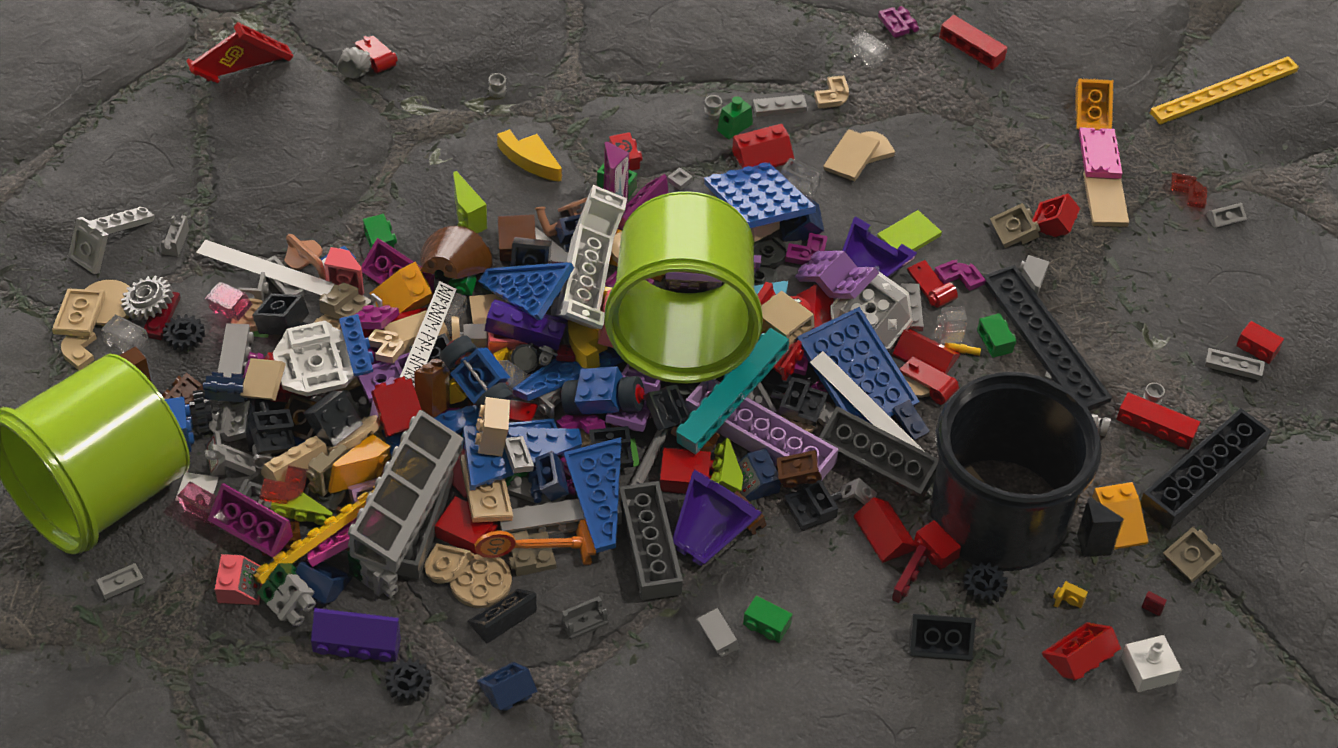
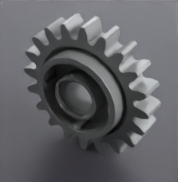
[121,276,174,320]

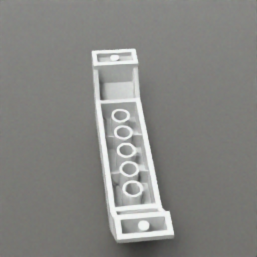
[556,185,627,329]

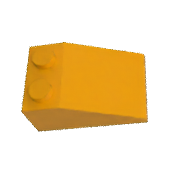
[1075,79,1113,130]
[370,262,434,313]
[328,434,390,493]
[1092,482,1148,550]

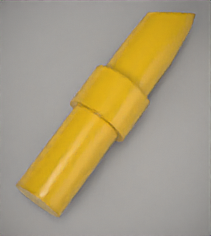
[944,343,981,356]

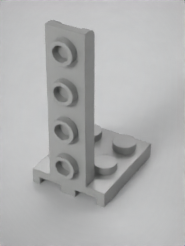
[68,207,155,274]

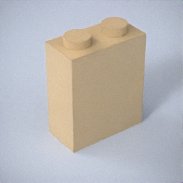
[761,291,815,346]

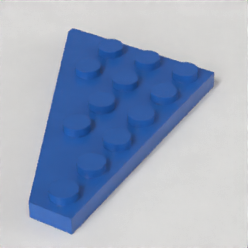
[478,262,575,320]
[462,426,582,490]

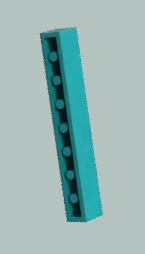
[676,328,789,454]

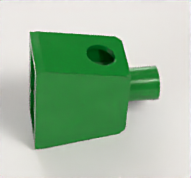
[717,96,753,140]

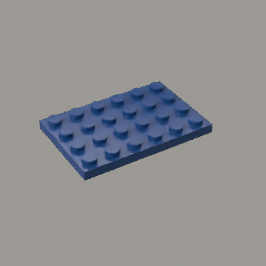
[704,162,815,228]
[796,307,920,425]

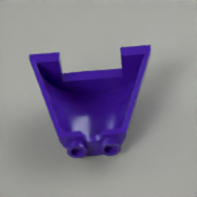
[842,216,917,278]
[673,470,762,566]

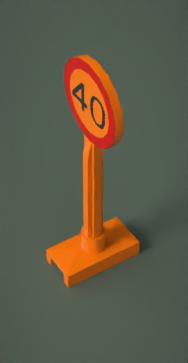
[475,520,596,565]

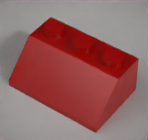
[732,124,795,169]
[1041,622,1121,680]

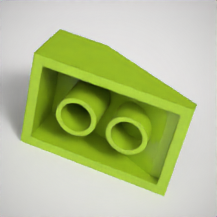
[453,171,487,234]

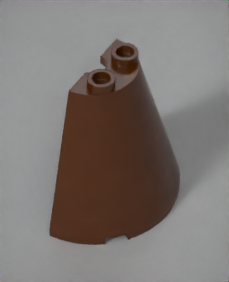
[420,226,492,279]

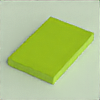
[877,210,942,251]

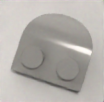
[209,401,250,442]

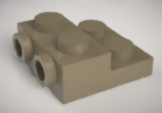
[990,203,1041,248]
[319,282,371,320]
[306,444,348,497]
[1163,527,1222,583]
[509,531,556,577]

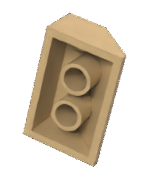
[383,310,451,356]
[261,436,329,486]

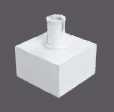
[1121,635,1181,692]

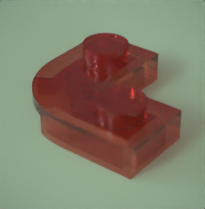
[1170,173,1207,209]
[260,465,308,504]

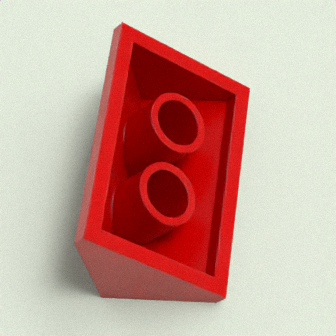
[796,284,833,329]
[892,329,960,374]
[853,497,917,563]

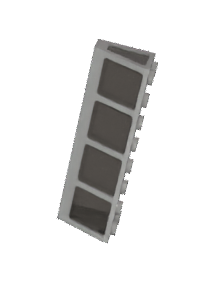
[348,410,463,573]

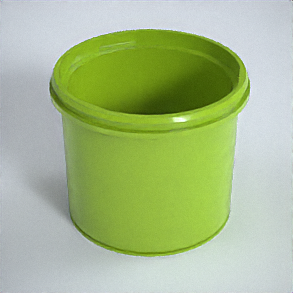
[604,191,763,383]
[0,354,190,554]

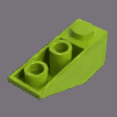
[711,438,743,493]
[270,484,333,525]

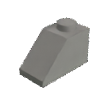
[1019,255,1049,295]

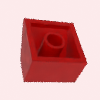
[1032,193,1080,237]

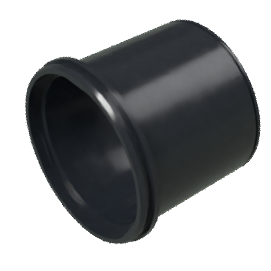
[930,372,1101,571]

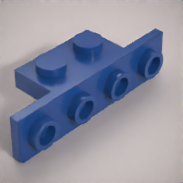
[339,314,374,376]

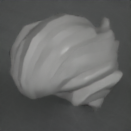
[337,47,371,79]

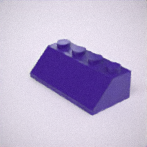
[484,299,568,352]
[311,608,401,662]

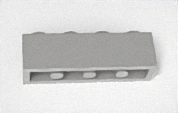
[218,323,254,377]

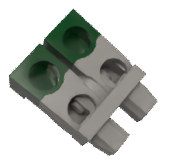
[348,543,398,598]
[257,563,316,626]

